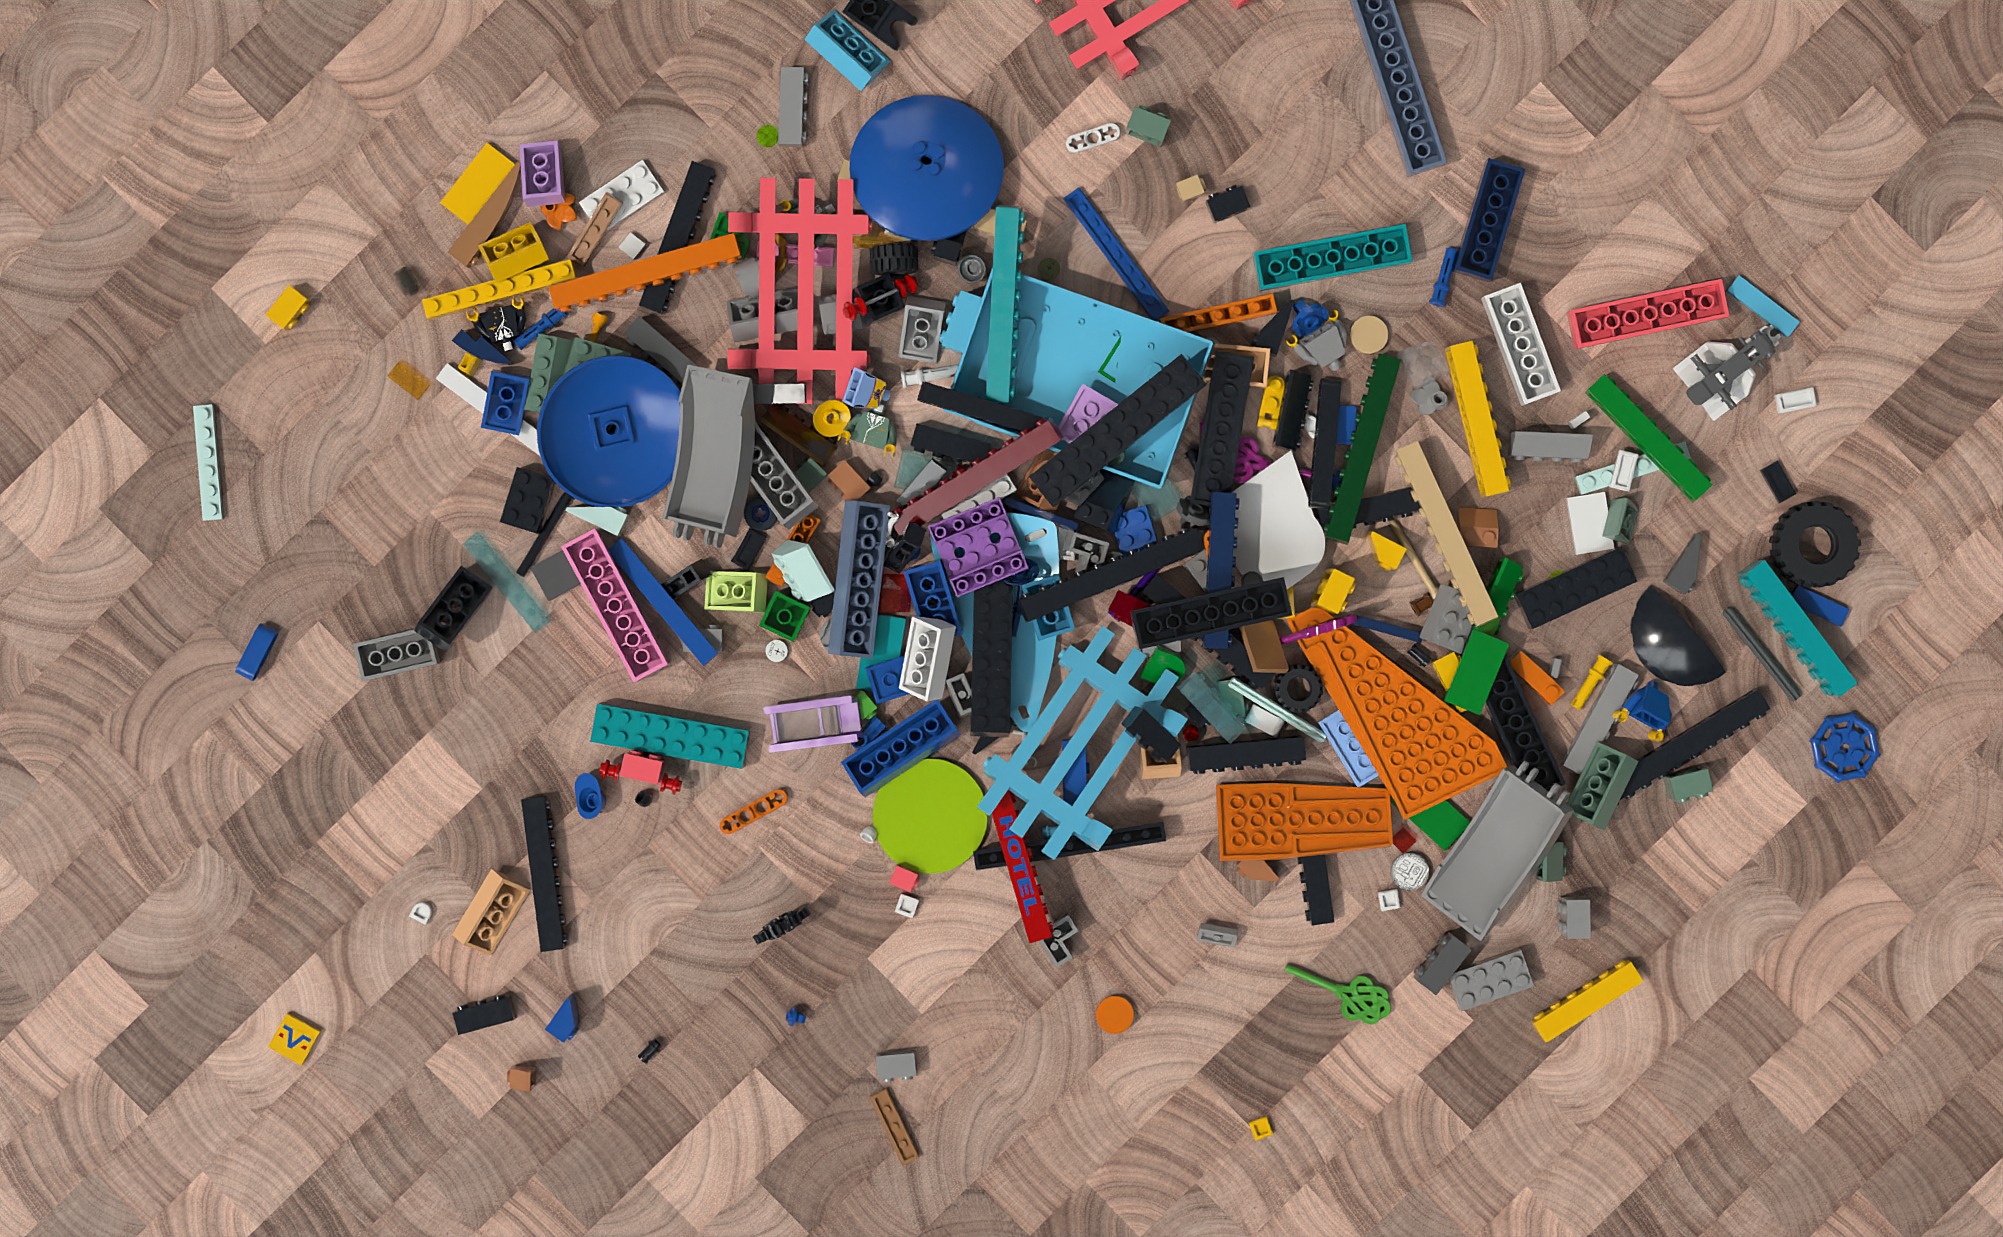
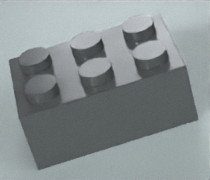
[1413,932,1471,995]

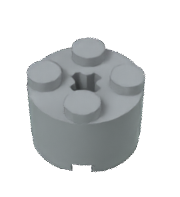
[732,257,759,301]

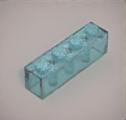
[1177,671,1247,744]

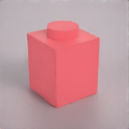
[889,864,920,892]

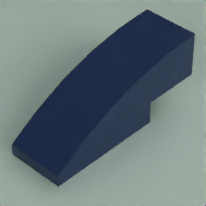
[452,329,513,366]

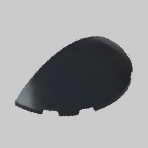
[1630,586,1726,686]

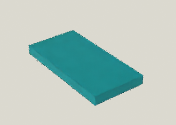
[856,614,906,691]

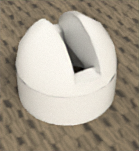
[860,826,877,843]

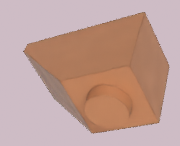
[1236,860,1279,882]
[507,1066,536,1092]

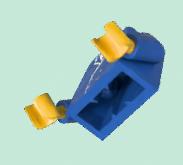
[1612,681,1672,742]

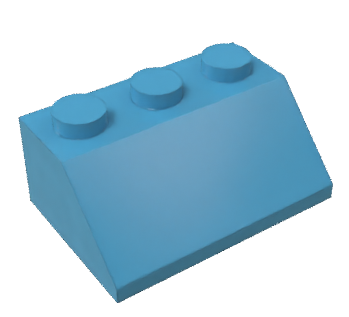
[1021,574,1075,641]

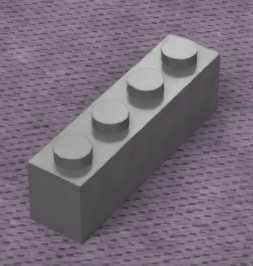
[624,316,698,384]

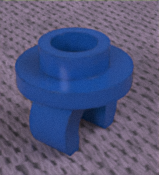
[786,1007,806,1026]

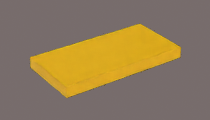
[440,142,515,225]

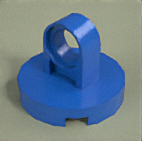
[1292,300,1329,337]

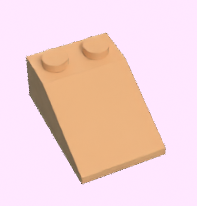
[1139,734,1182,779]

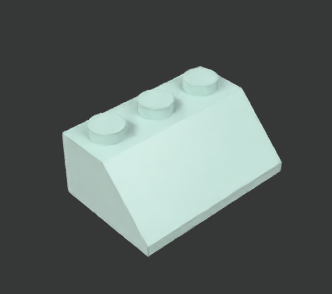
[771,540,835,602]

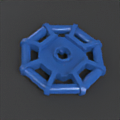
[1809,712,1881,783]

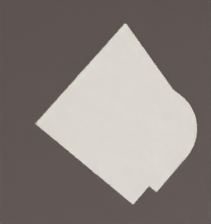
[1207,451,1325,589]

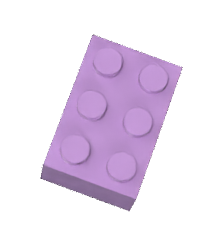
[519,140,565,207]

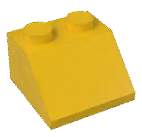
[1366,531,1407,571]

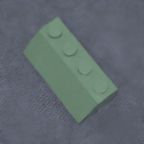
[524,334,573,413]
[1567,742,1638,831]

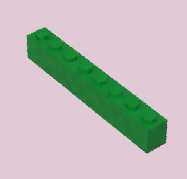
[1585,374,1713,503]

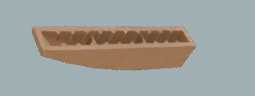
[448,161,521,268]

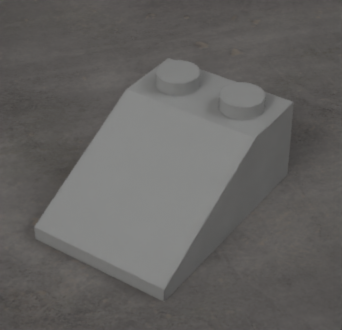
[898,296,946,364]

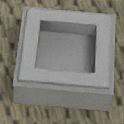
[1548,658,1562,678]

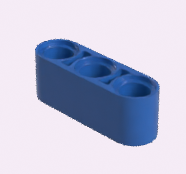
[235,623,278,681]

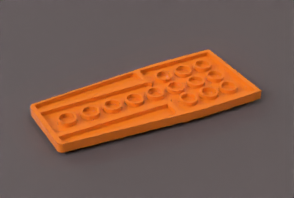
[1216,783,1393,861]

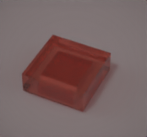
[1392,827,1417,854]

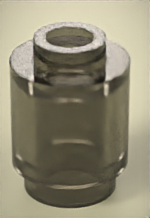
[394,266,421,296]

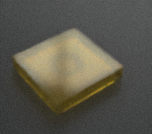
[852,236,893,249]

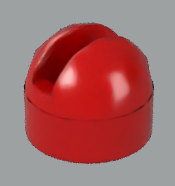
[1183,724,1199,741]

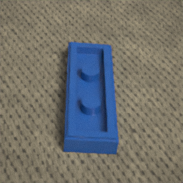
[1792,585,1850,627]

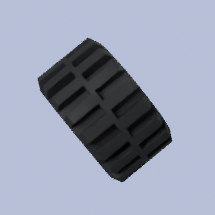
[870,244,919,276]
[1274,664,1323,713]

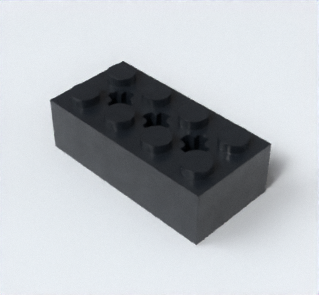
[414,565,493,653]

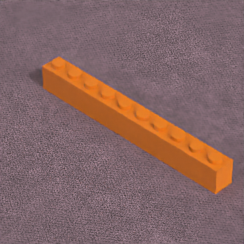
[548,233,742,313]

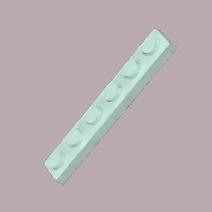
[193,404,224,521]
[1575,441,1691,495]

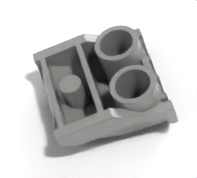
[818,294,863,335]

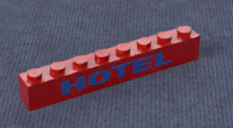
[992,790,1054,944]

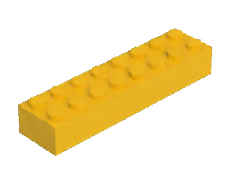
[1445,340,1511,498]

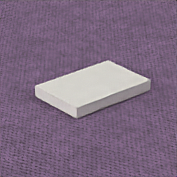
[1566,492,1614,555]

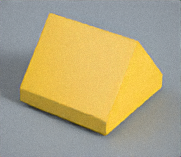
[458,352,482,377]

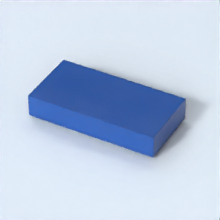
[1336,406,1356,445]

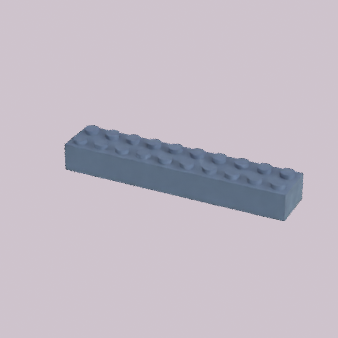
[1349,0,1447,178]

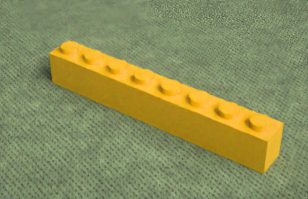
[422,259,578,320]

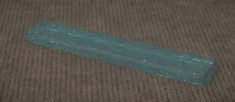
[463,532,550,633]

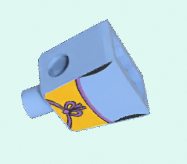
[842,367,890,408]

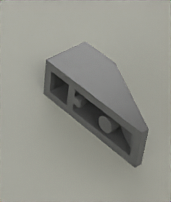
[1663,533,1701,594]

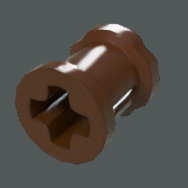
[1409,593,1433,617]

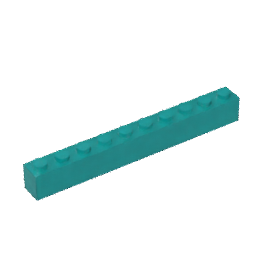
[986,205,1025,403]

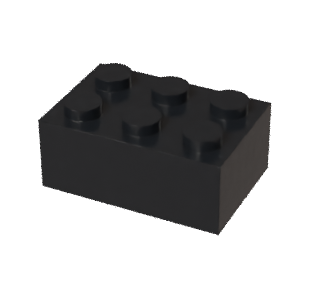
[500,467,555,534]

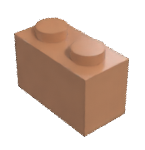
[827,460,871,501]

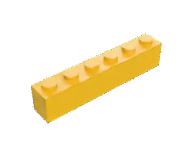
[1531,960,1643,1043]

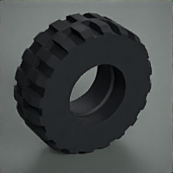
[1769,501,1861,588]

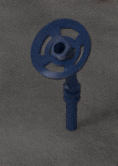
[1003,558,1039,637]

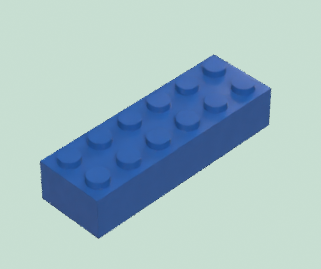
[841,699,961,797]

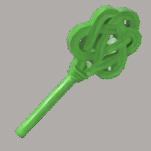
[1284,964,1391,1025]

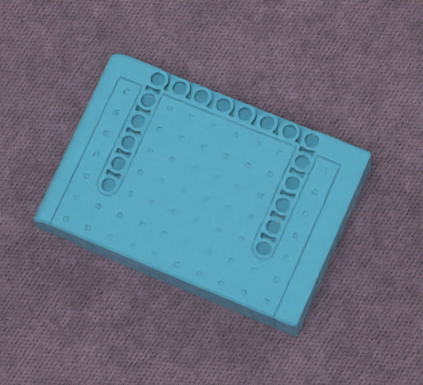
[943,268,1215,489]

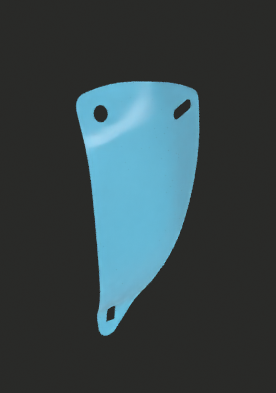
[930,513,1060,732]

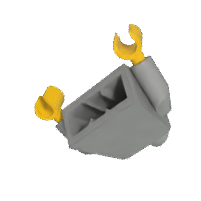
[1286,310,1347,371]

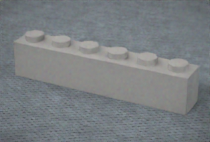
[1560,664,1639,775]

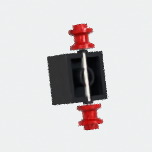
[843,272,918,327]

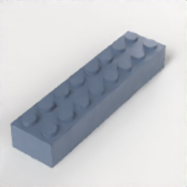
[828,500,890,659]

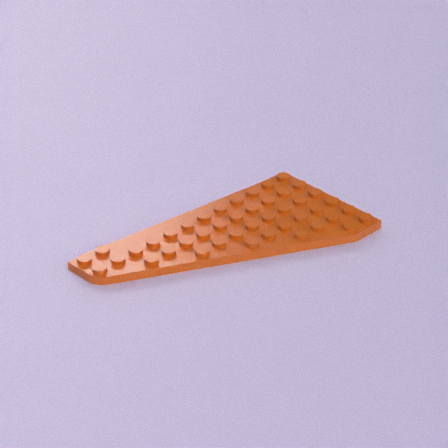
[1286,608,1507,820]

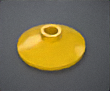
[813,400,851,437]

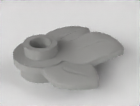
[1410,378,1448,415]

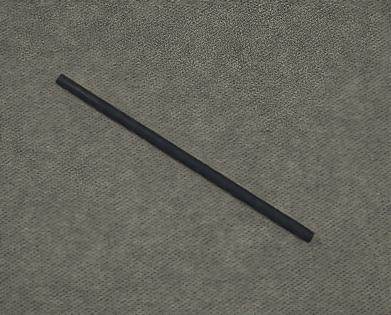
[516,359,653,577]

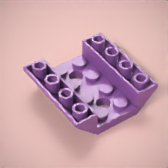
[928,497,1028,597]

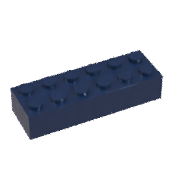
[1452,158,1525,282]

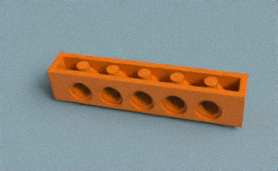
[1159,293,1277,333]

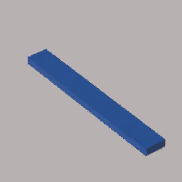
[1063,187,1169,321]
[608,538,719,666]

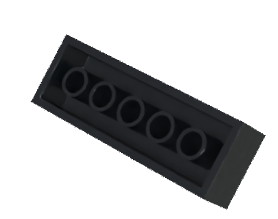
[1514,546,1638,629]
[1186,736,1306,774]

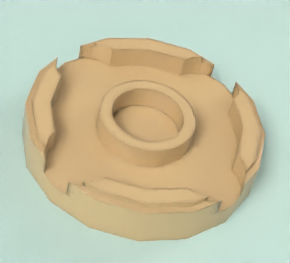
[1349,315,1388,354]

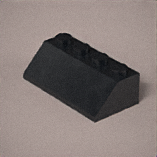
[1272,369,1314,452]

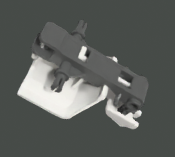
[1672,325,1781,421]

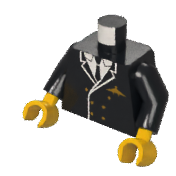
[466,295,527,352]

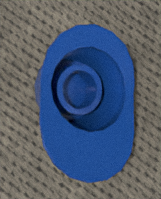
[575,773,606,819]

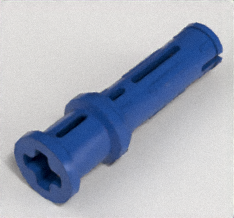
[1429,248,1458,307]
[514,308,568,350]

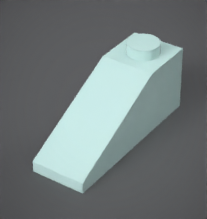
[566,507,629,536]

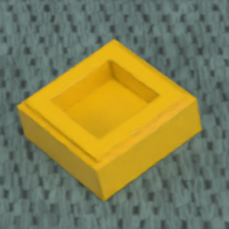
[1248,1116,1273,1141]

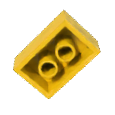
[478,222,549,283]

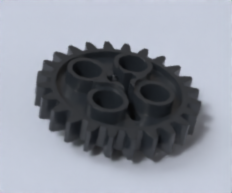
[752,906,811,945]

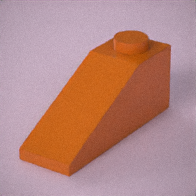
[1510,651,1565,705]

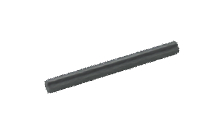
[1723,608,1800,702]

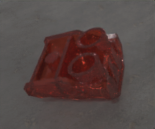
[878,574,911,613]

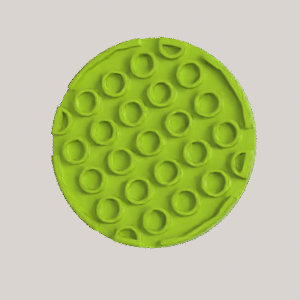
[873,759,987,874]

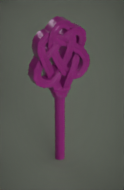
[1233,437,1311,483]
[1279,613,1358,645]

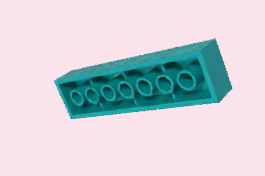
[1252,224,1413,292]
[1737,560,1857,697]
[590,703,750,769]

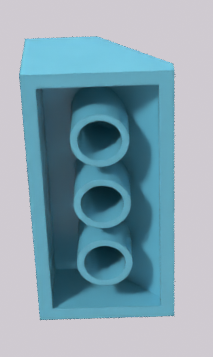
[804,10,890,91]

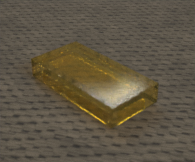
[387,361,430,400]

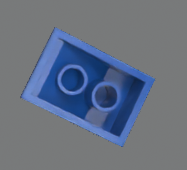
[481,369,530,436]

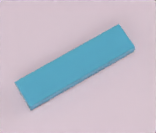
[1726,275,1800,338]

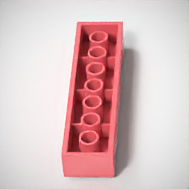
[1567,279,1729,350]

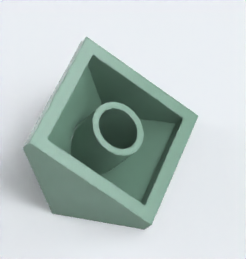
[1602,498,1639,545]

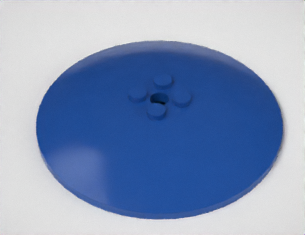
[849,95,1004,241]
[537,355,680,508]

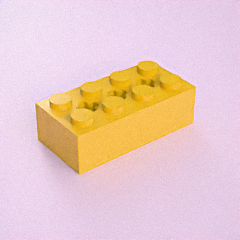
[1309,568,1356,614]

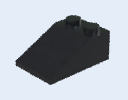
[1074,469,1136,534]

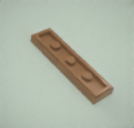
[567,192,623,267]
[869,1088,920,1166]

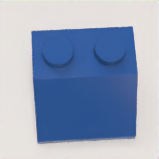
[545,994,580,1043]

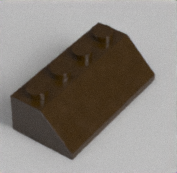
[759,403,838,467]

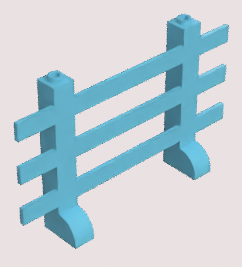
[977,625,1188,860]

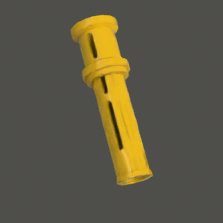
[1570,654,1613,711]

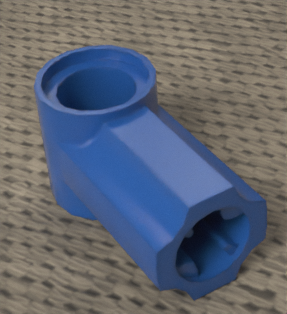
[851,716,887,751]

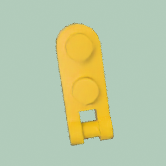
[1257,376,1285,430]

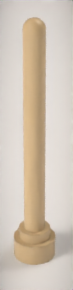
[1389,520,1439,602]

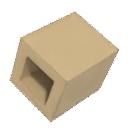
[1175,174,1206,203]

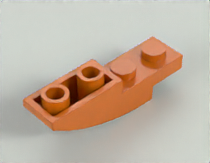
[765,514,821,588]

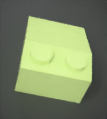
[704,571,768,613]

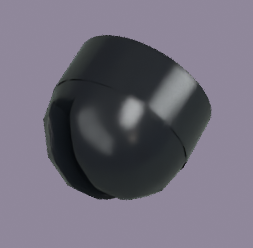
[866,470,882,487]
[635,790,652,807]

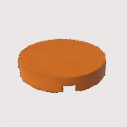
[1096,995,1134,1034]

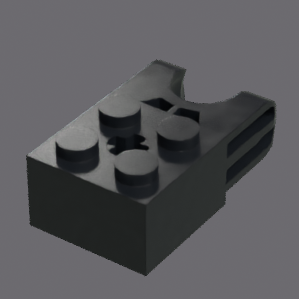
[842,0,918,51]

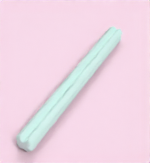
[1228,677,1326,742]

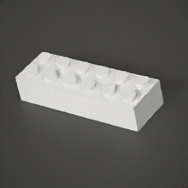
[1481,283,1561,406]

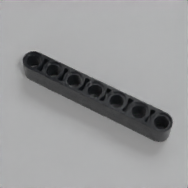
[1308,378,1341,510]
[917,382,1048,432]

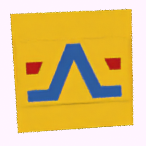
[268,1013,321,1066]

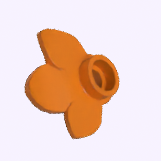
[541,193,577,230]

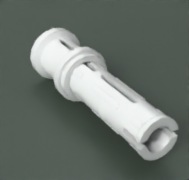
[901,364,958,388]

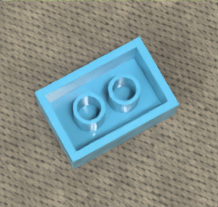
[939,290,982,355]

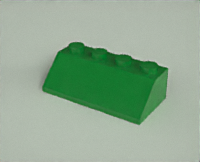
[1472,558,1524,637]

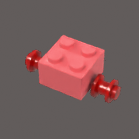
[599,749,683,795]

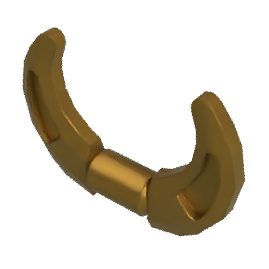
[775,233,788,274]

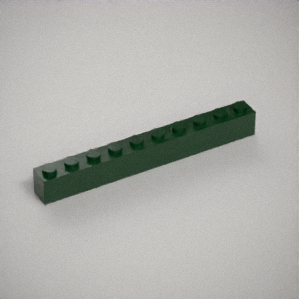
[1323,353,1401,545]

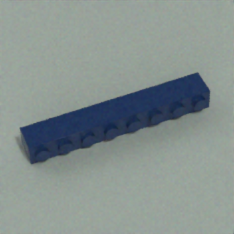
[1202,492,1240,649]

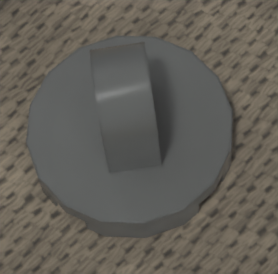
[1176,496,1211,530]

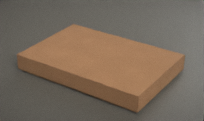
[1239,620,1289,673]

